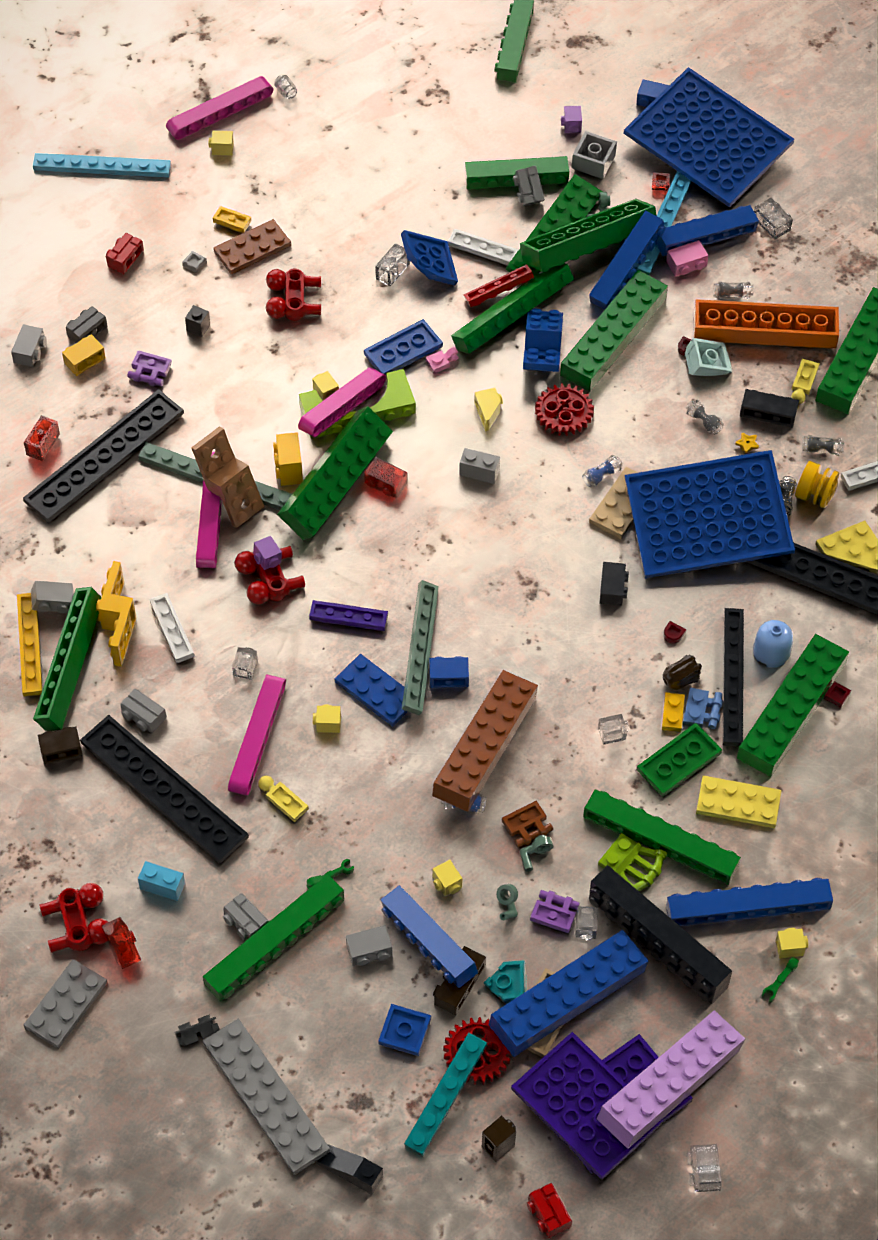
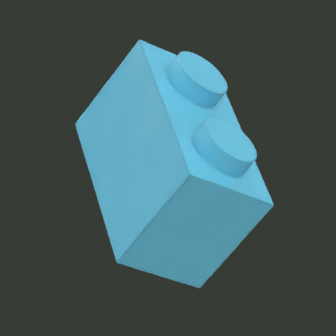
[138,861,185,901]

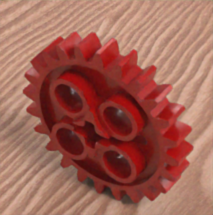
[535,383,594,436]
[443,1017,511,1085]

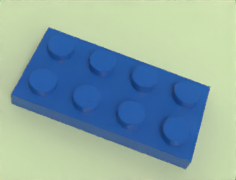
[363,319,443,375]
[334,653,408,727]

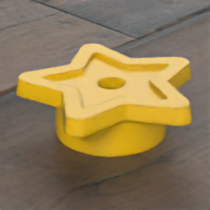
[735,433,759,453]

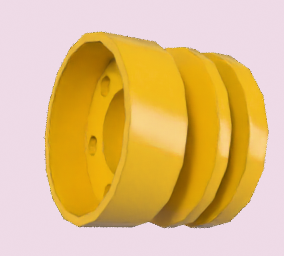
[795,461,839,508]

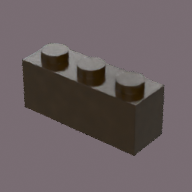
[433,946,486,1016]

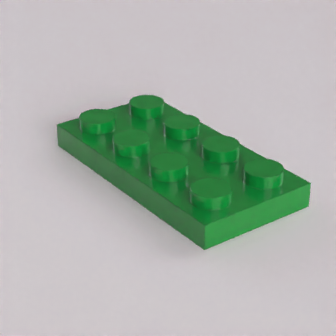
[636,723,722,797]

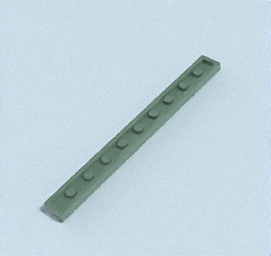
[138,442,292,510]

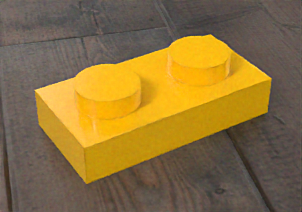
[212,206,252,233]
[662,692,685,732]

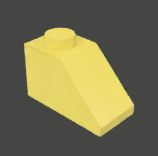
[474,387,503,431]

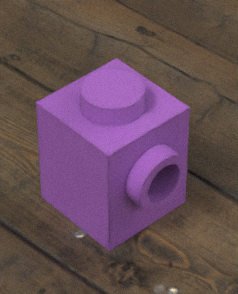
[561,106,582,133]
[253,535,282,570]

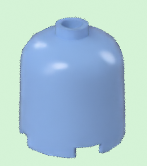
[753,620,793,668]

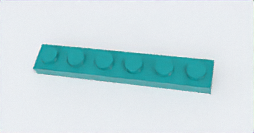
[404,1033,488,1156]

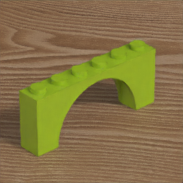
[299,369,416,438]

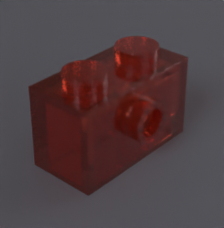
[101,917,141,969]

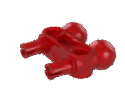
[265,268,321,321]
[234,546,305,605]
[39,883,113,953]

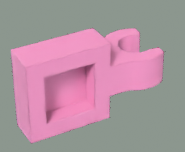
[426,347,459,374]

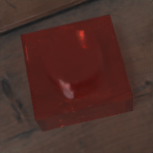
[652,172,670,191]

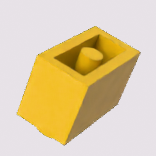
[62,334,106,376]

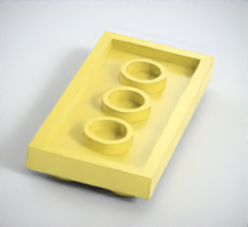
[696,775,781,828]

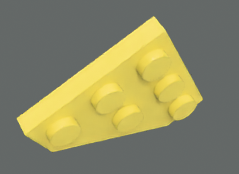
[816,520,878,574]

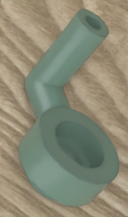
[587,192,611,217]
[520,835,554,872]
[496,884,518,921]

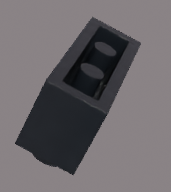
[740,389,799,428]

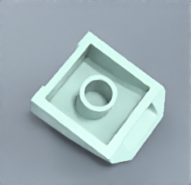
[684,338,733,376]

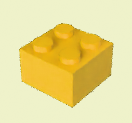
[273,432,303,486]

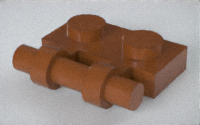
[502,800,554,848]

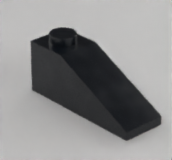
[316,1144,383,1195]

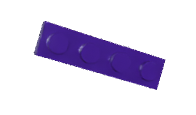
[309,600,388,631]

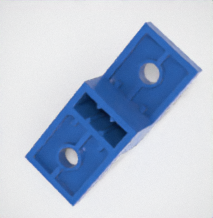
[523,309,563,372]

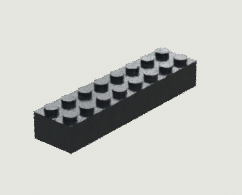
[589,865,732,1004]

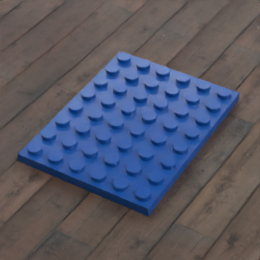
[623,67,795,207]
[625,450,795,579]

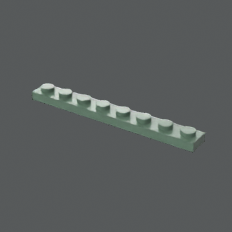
[402,580,439,715]

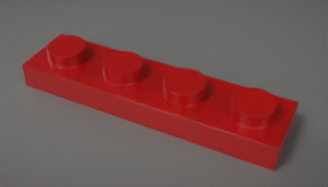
[463,264,534,307]

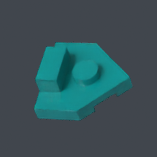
[483,960,527,1003]

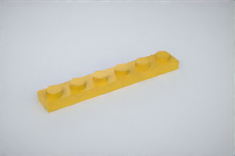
[17,593,43,697]

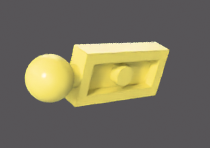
[791,359,820,404]
[258,776,309,822]

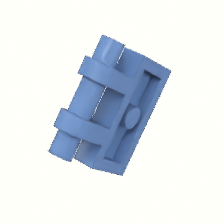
[683,687,723,729]

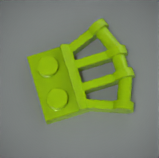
[598,833,667,891]

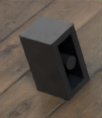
[599,562,629,606]

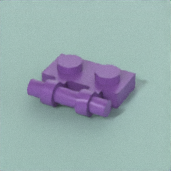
[127,350,172,387]
[530,890,580,933]

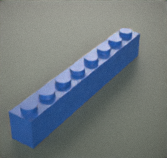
[666,878,833,926]

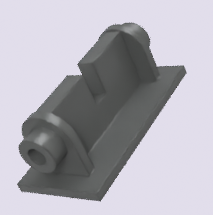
[175,1014,220,1046]

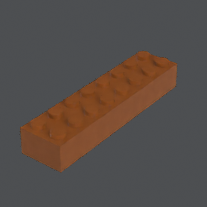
[432,670,538,812]

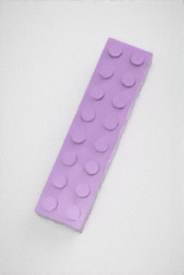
[597,1010,745,1148]

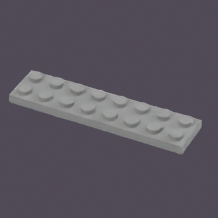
[203,1018,331,1175]

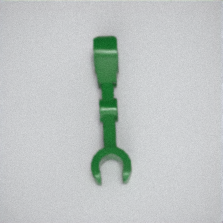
[306,859,354,889]
[762,957,799,1003]

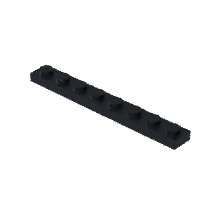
[723,608,744,746]

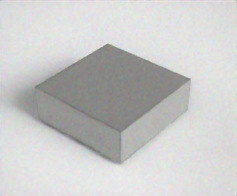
[182,251,207,273]

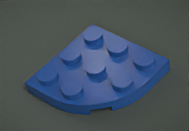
[401,230,458,286]

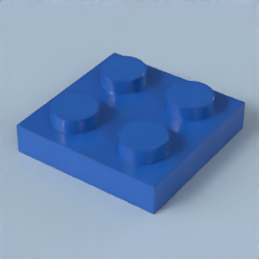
[378,1004,431,1056]

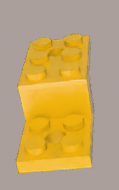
[96,561,137,667]

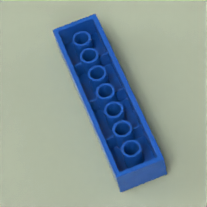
[488,930,648,1057]

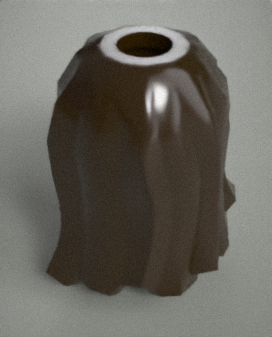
[663,654,702,690]

